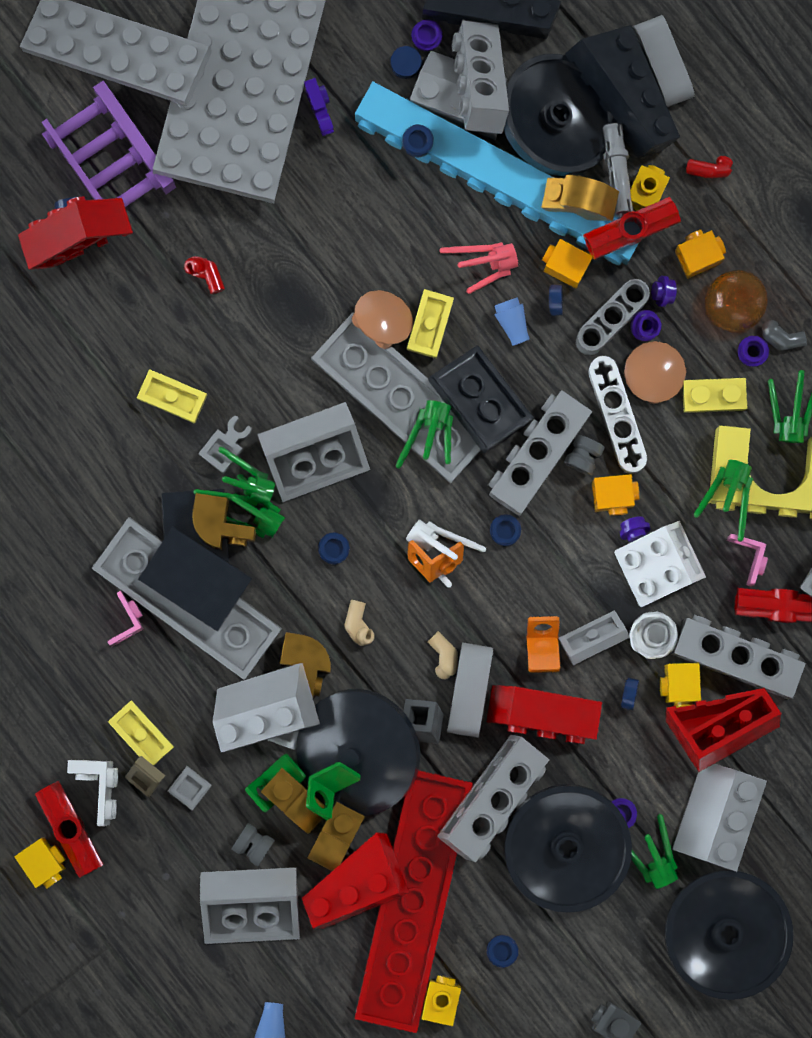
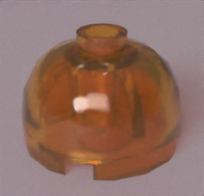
[704,270,768,333]

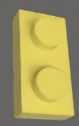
[407,289,454,359]
[137,369,207,423]
[682,378,747,413]
[108,700,174,766]

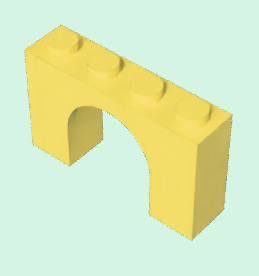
[709,425,812,519]

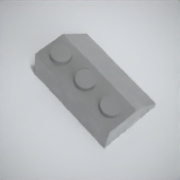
[410,51,507,140]
[257,402,370,502]
[212,663,320,752]
[672,764,767,872]
[200,868,300,944]

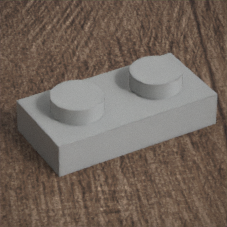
[559,610,630,665]

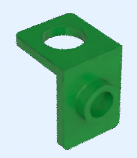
[245,754,306,813]
[306,762,361,820]

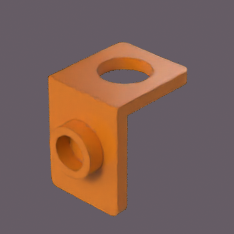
[408,540,464,583]
[527,616,560,672]

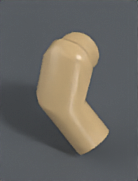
[345,600,374,646]
[428,631,458,680]

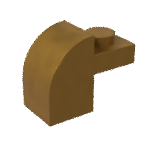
[541,175,619,221]
[193,493,256,550]
[280,632,331,698]
[261,768,325,834]
[308,802,365,871]

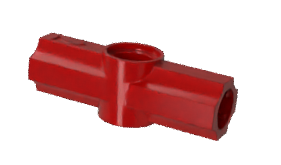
[583,197,681,260]
[734,588,812,623]
[35,781,104,878]

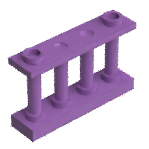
[42,80,176,207]

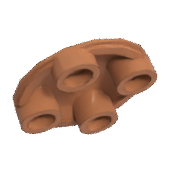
[352,290,413,349]
[623,341,686,404]

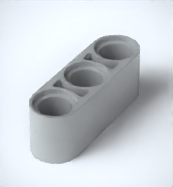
[632,15,695,107]
[576,279,650,356]
[447,642,493,738]

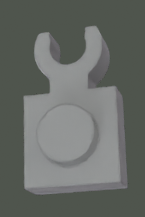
[198,416,252,474]

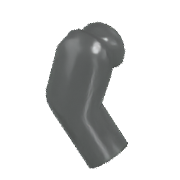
[762,320,807,351]

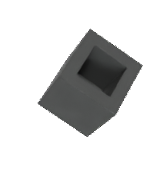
[403,699,444,744]

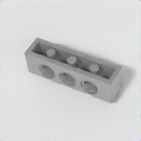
[452,20,509,134]
[488,390,592,517]
[671,615,806,699]
[437,735,549,862]

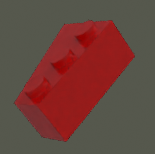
[18,196,133,270]
[486,685,602,744]
[666,688,781,772]
[302,832,409,929]

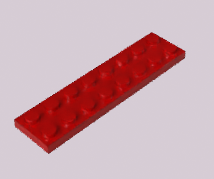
[354,770,473,1033]

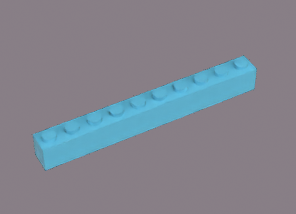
[355,82,640,265]

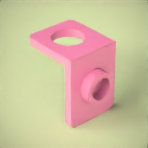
[727,534,768,586]
[107,591,144,647]

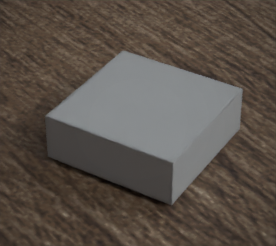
[168,766,212,810]

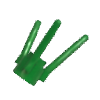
[768,370,812,443]
[395,400,454,469]
[194,446,275,506]
[694,459,753,542]
[226,474,285,539]
[631,814,678,889]

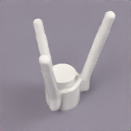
[406,520,486,587]

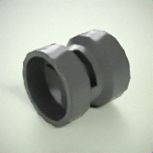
[564,434,605,476]
[231,823,275,867]

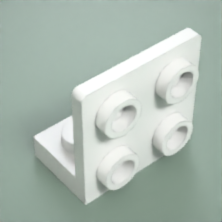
[614,521,706,607]
[67,760,118,826]

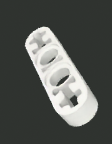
[589,356,647,474]

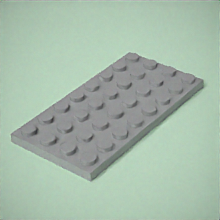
[152,0,326,204]

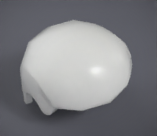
[629,611,679,659]

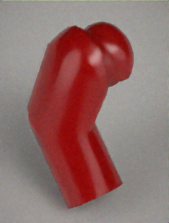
[686,156,733,178]
[184,256,225,294]

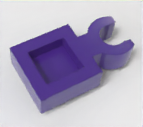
[304,78,334,137]

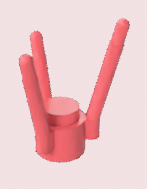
[439,242,518,294]

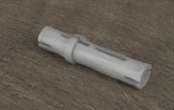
[603,123,633,218]

